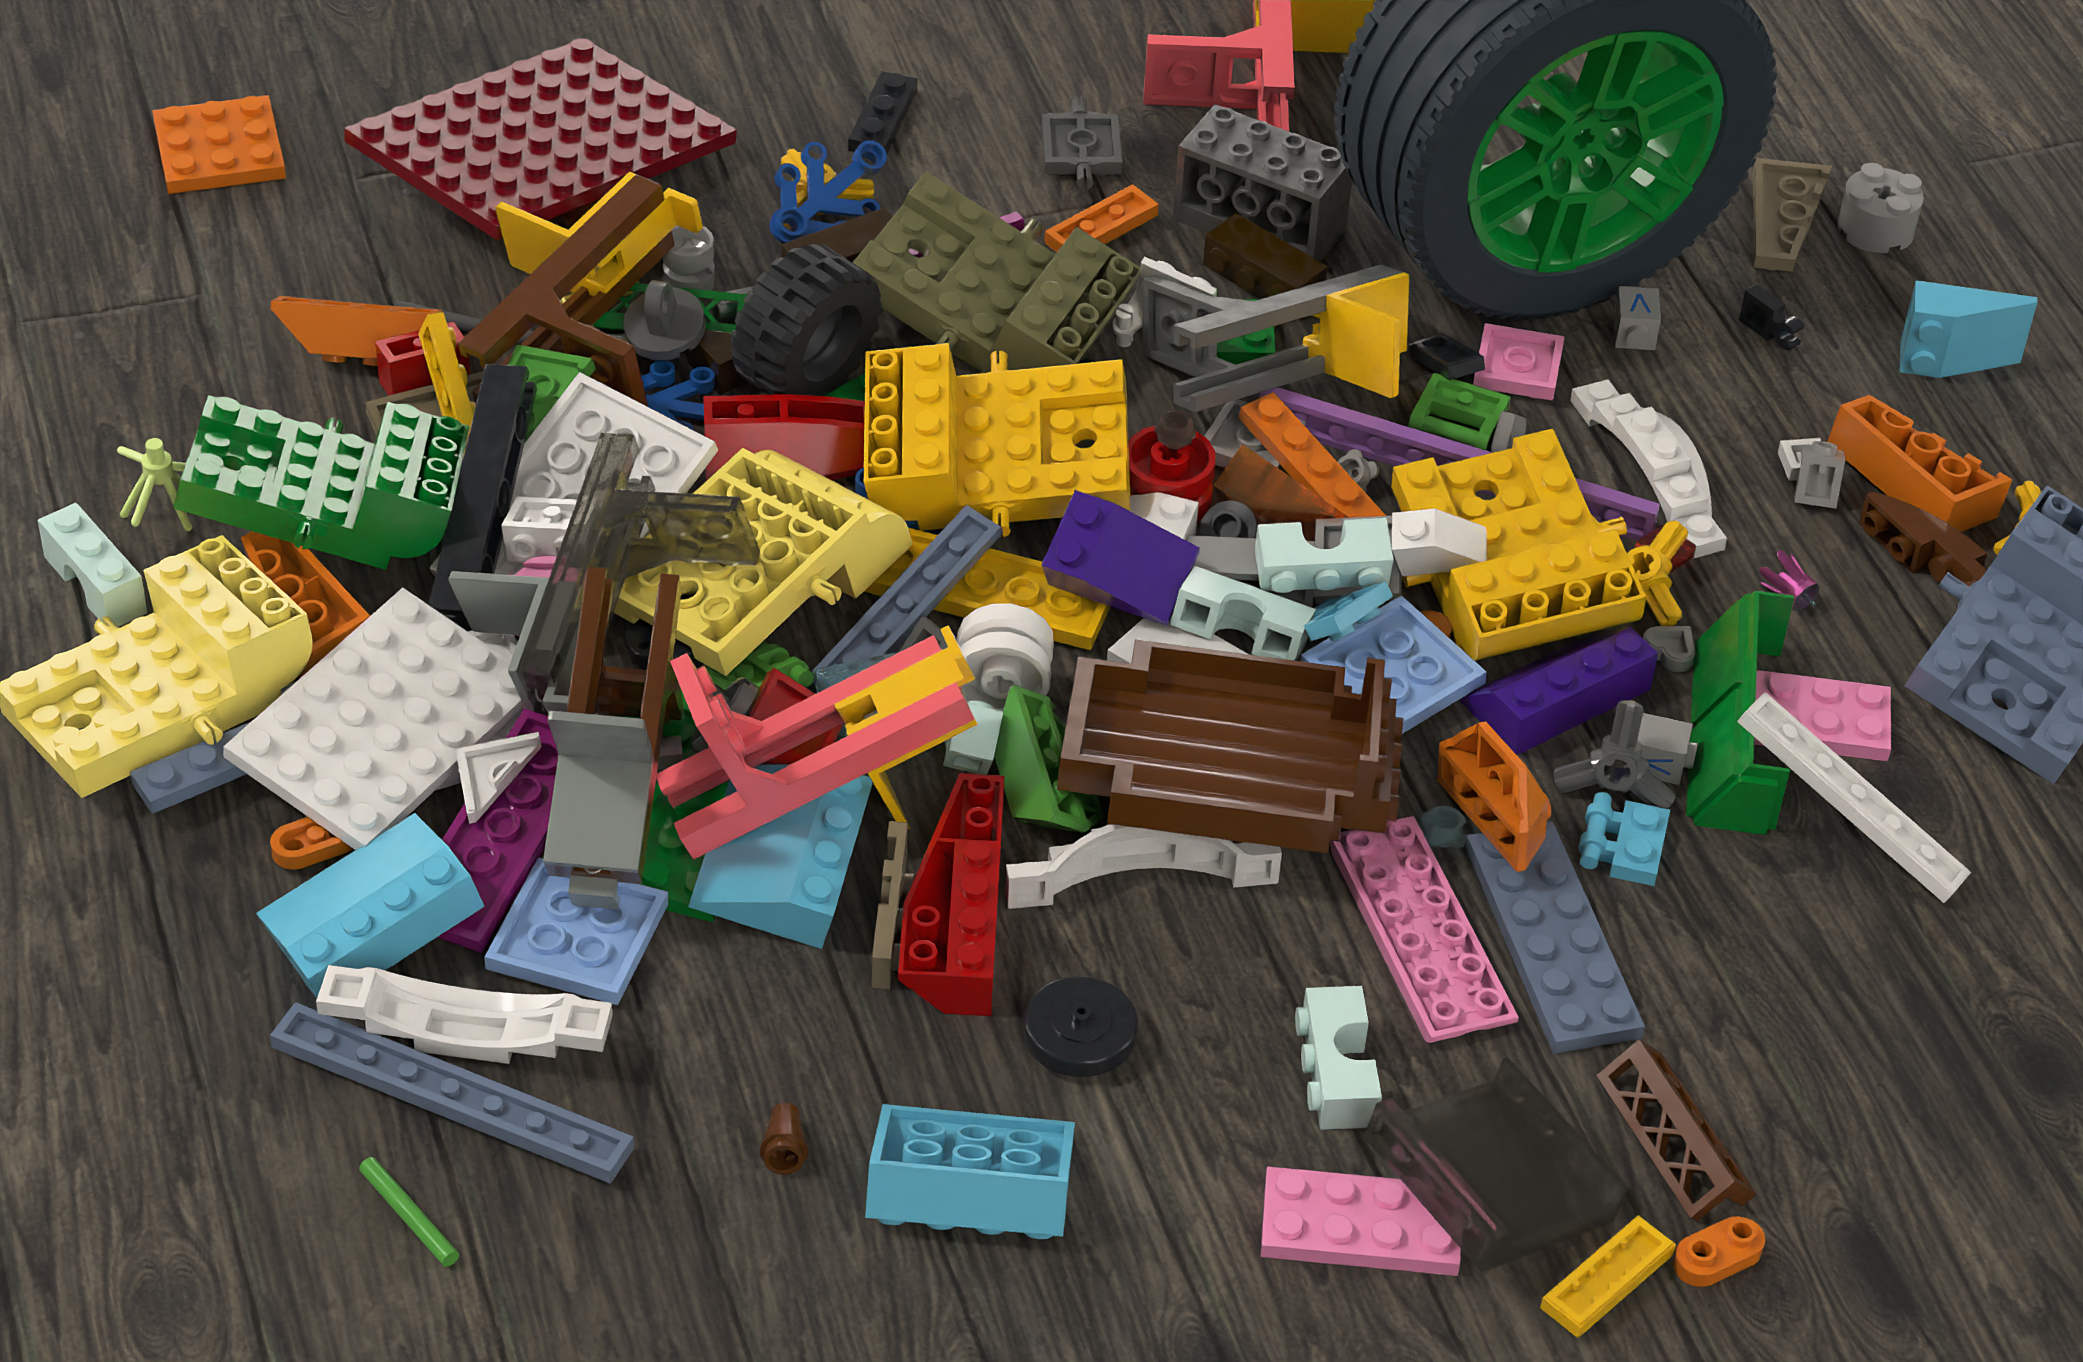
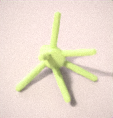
[117,438,193,532]

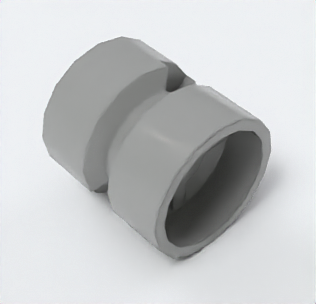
[662,225,715,291]

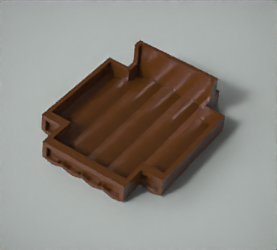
[1057,639,1404,853]

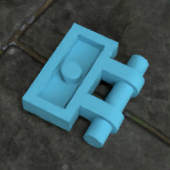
[1578,792,1670,886]

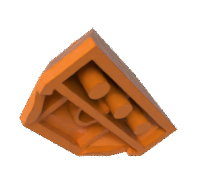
[271,296,442,366]
[1437,721,1551,872]

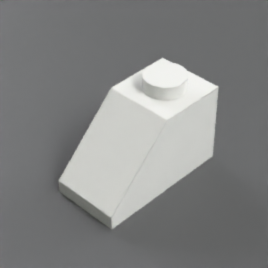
[1392,509,1487,576]

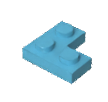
[1304,581,1393,641]

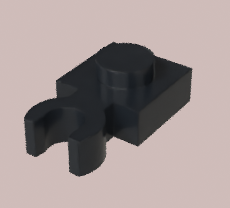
[1739,284,1804,350]

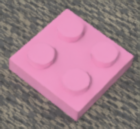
[1473,323,1565,401]

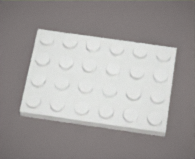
[430,372,718,583]
[223,588,524,850]

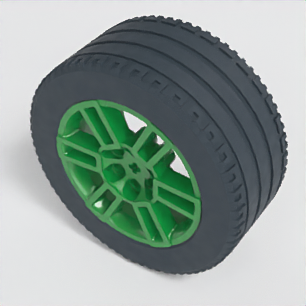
[1334,0,1777,320]

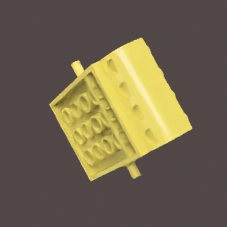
[606,448,913,676]
[0,535,312,798]

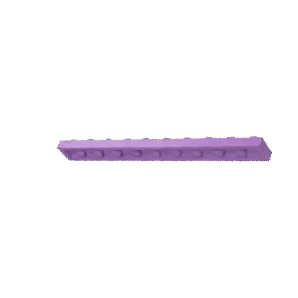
[1260,387,1660,544]

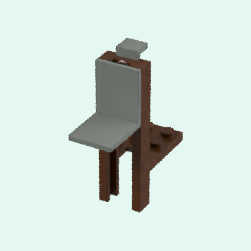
[543,567,684,909]

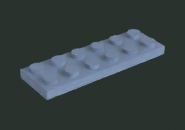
[1465,821,1645,1054]

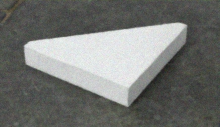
[455,732,541,824]

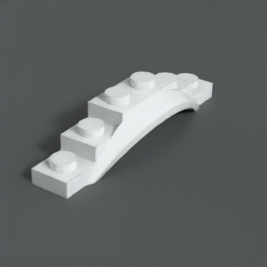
[1570,380,1727,560]
[1005,824,1282,909]
[316,965,612,1064]

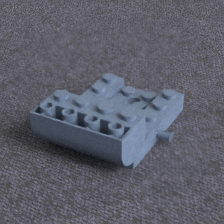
[1904,486,2083,784]

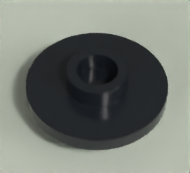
[1199,501,1258,539]

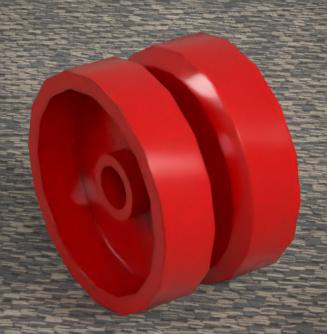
[1128,424,1216,522]

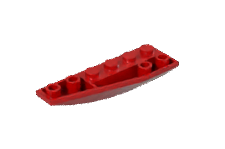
[704,394,865,481]
[898,773,1005,1016]

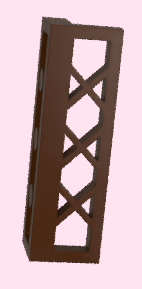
[1597,1039,1757,1222]

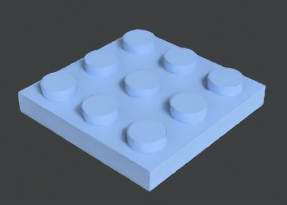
[1301,595,1487,734]
[484,857,668,1005]

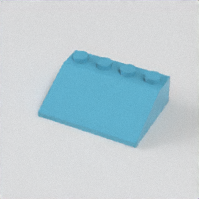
[688,765,873,949]
[256,813,485,999]
[865,1104,1075,1239]

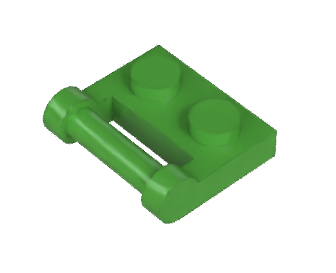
[1408,373,1511,451]

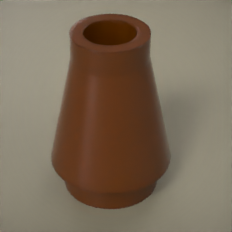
[759,1103,809,1175]

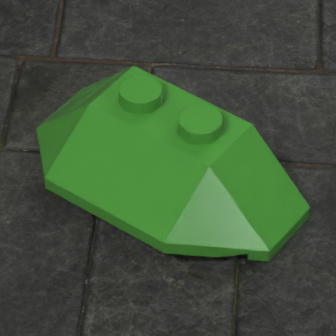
[994,685,1105,833]

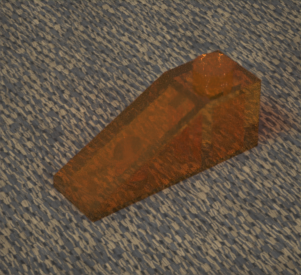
[1214,444,1349,523]

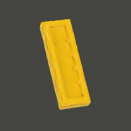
[1540,1215,1676,1338]

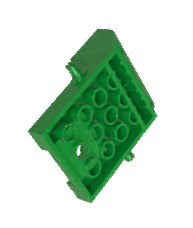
[173,395,470,570]

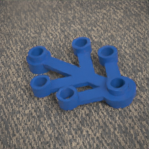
[769,140,887,244]
[641,360,715,430]

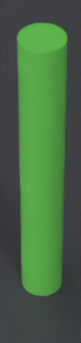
[359,1157,459,1267]

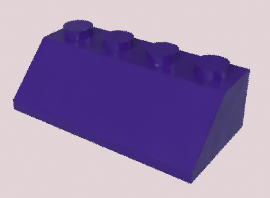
[1460,627,1658,755]

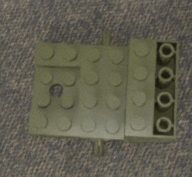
[853,172,1141,373]

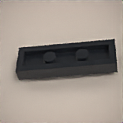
[848,71,918,154]

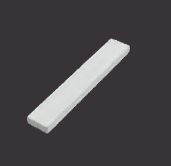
[1737,692,1971,903]

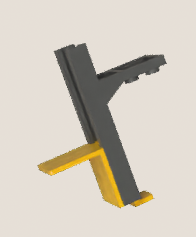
[1143,264,1409,412]

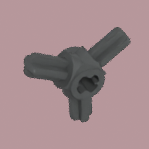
[1554,700,1676,809]

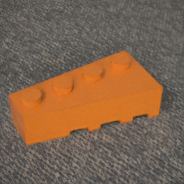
[1827,395,2013,532]

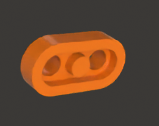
[270,817,353,870]
[1673,1216,1765,1287]

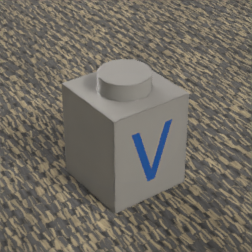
[1613,286,1661,350]
[1638,713,1698,785]

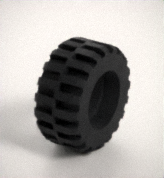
[730,244,882,396]

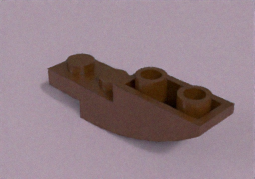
[1859,491,1988,586]

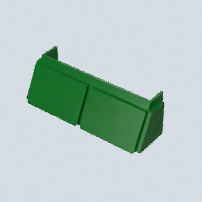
[1686,591,1794,835]

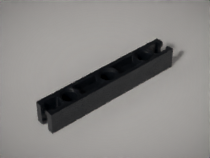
[429,364,537,631]

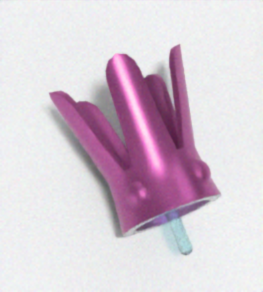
[1759,550,1820,610]

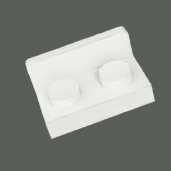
[501,496,602,566]

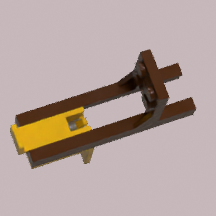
[458,172,703,407]

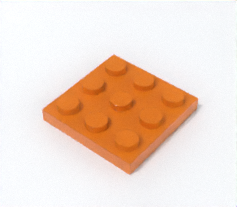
[152,95,286,194]

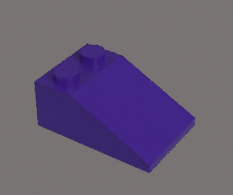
[1041,490,1200,626]

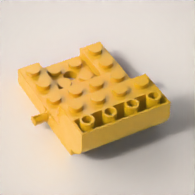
[864,343,1131,537]
[1391,428,1646,661]

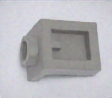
[1794,441,1845,509]

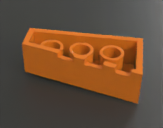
[241,531,370,679]

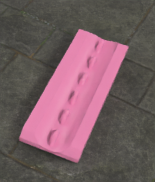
[1330,816,1519,1043]

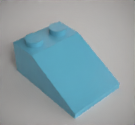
[1899,280,2037,378]

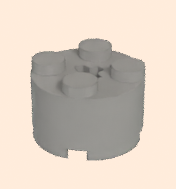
[1837,163,1924,253]

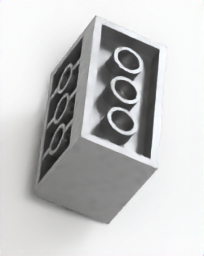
[1173,104,1352,262]

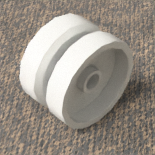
[957,604,1054,712]

